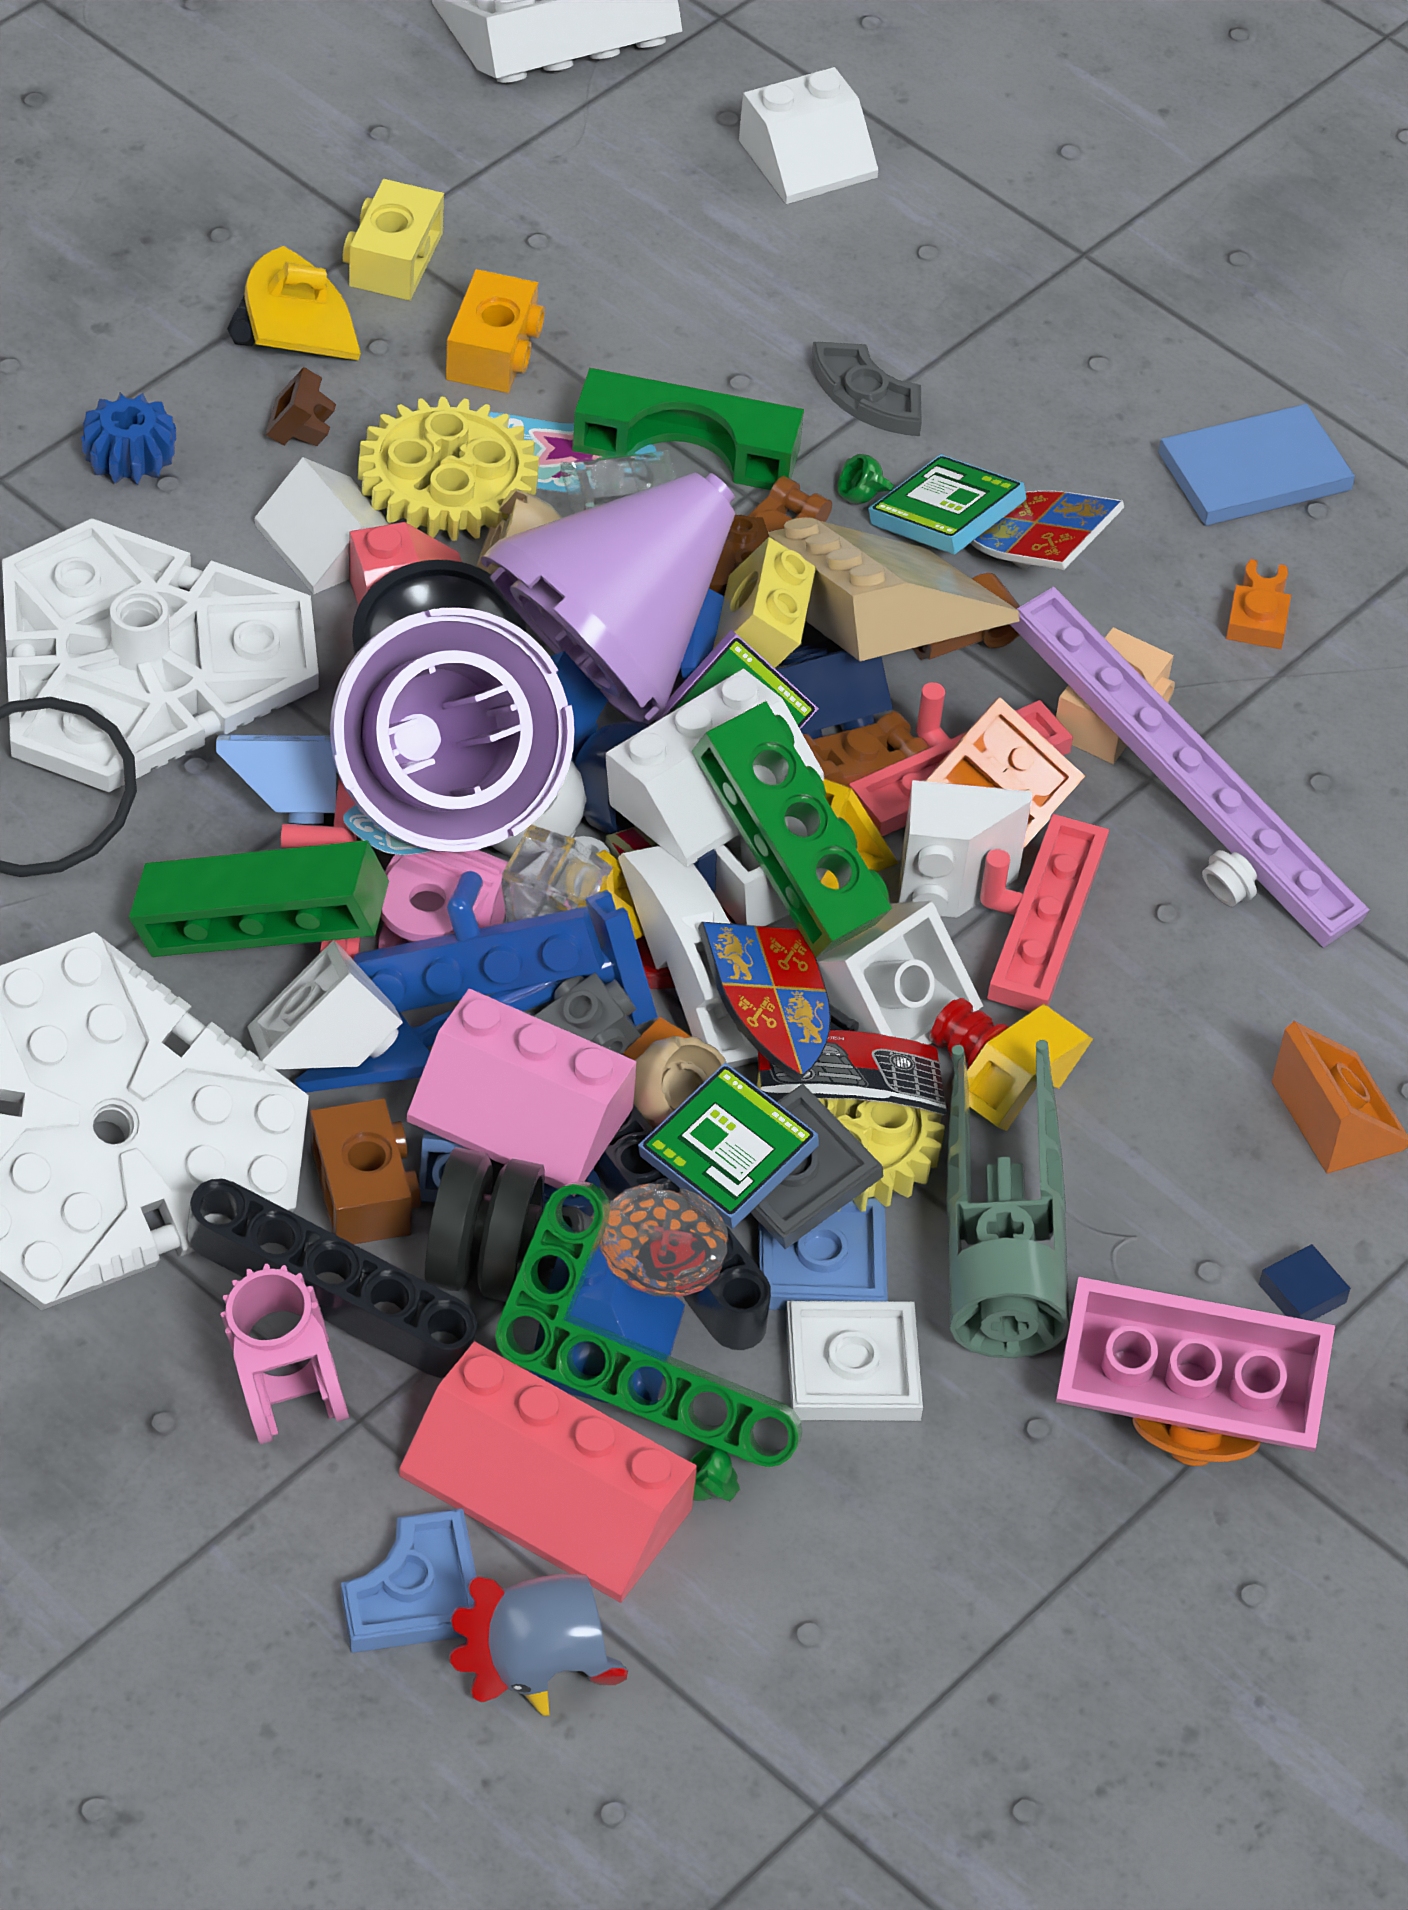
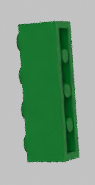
[129,840,389,957]

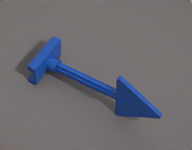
[295,890,658,1093]

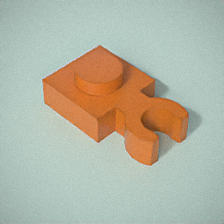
[1226,559,1291,649]

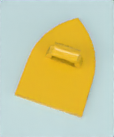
[244,246,361,361]

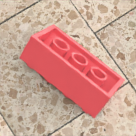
[399,1341,697,1603]

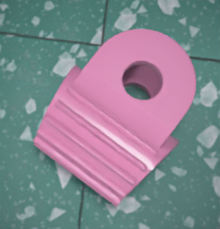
[378,850,515,949]
[220,1264,349,1445]

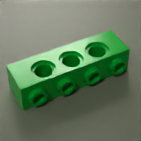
[691,701,892,958]

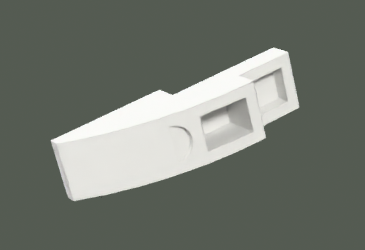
[618,846,758,1068]

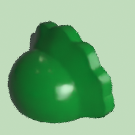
[838,454,894,504]
[689,1444,740,1502]

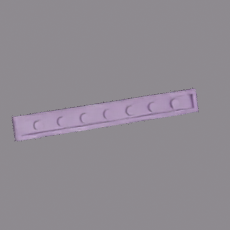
[1010,587,1370,948]

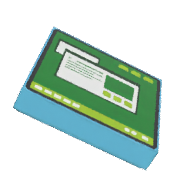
[868,454,1026,555]

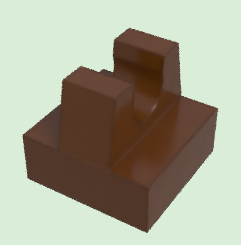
[266,367,336,446]

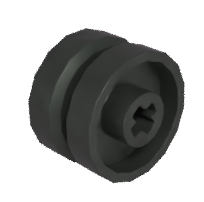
[425,1147,545,1302]

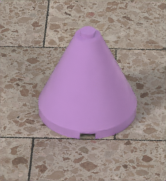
[481,473,735,725]
[330,608,574,852]

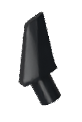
[227,295,255,346]

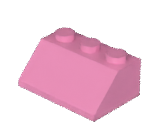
[407,989,637,1196]

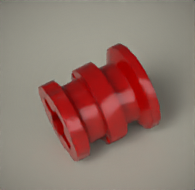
[930,998,1009,1071]

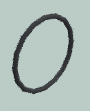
[0,697,137,877]

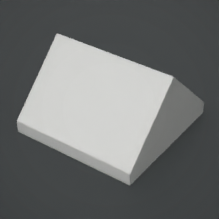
[255,457,391,595]

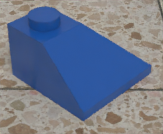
[529,1246,685,1404]

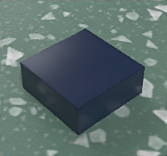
[1258,1244,1351,1321]

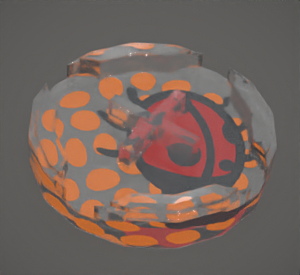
[600,1183,728,1297]

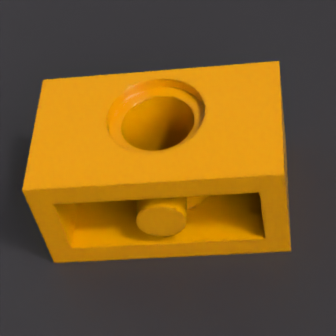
[446,269,545,393]

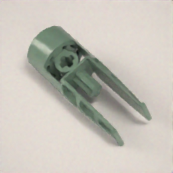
[947,1040,1070,1359]

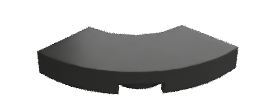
[811,342,922,436]

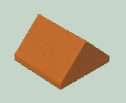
[1272,1021,1408,1174]

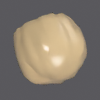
[634,1036,727,1130]

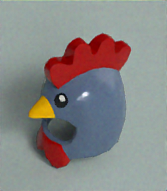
[449,1574,628,1716]

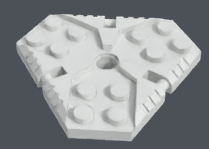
[2,518,319,792]
[0,932,309,1311]

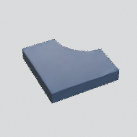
[341,1509,476,1653]

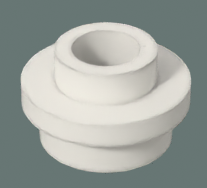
[1202,850,1257,907]

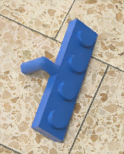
[353,871,605,1012]

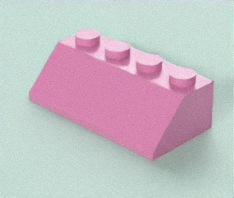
[1056,1277,1335,1452]

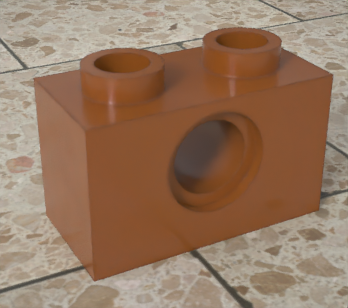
[310,1098,421,1245]

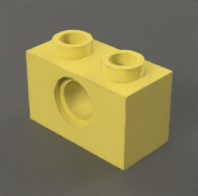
[343,179,444,301]
[713,537,816,668]

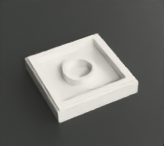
[785,1301,923,1421]

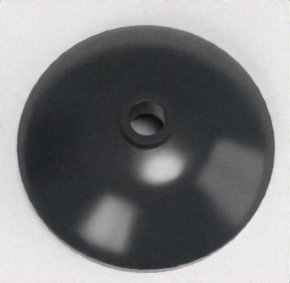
[352,560,526,655]

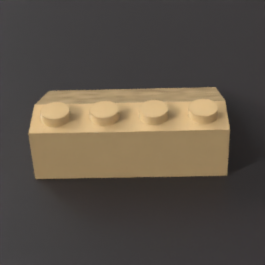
[768,517,1020,661]

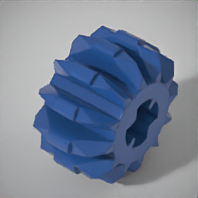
[81,392,176,485]

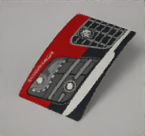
[758,1030,946,1115]

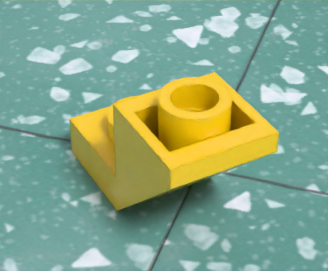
[967,1004,1094,1131]

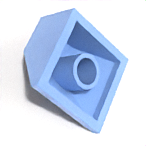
[216,734,336,824]

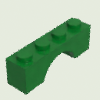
[572,367,804,490]

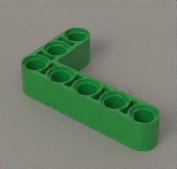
[495,1181,802,1467]

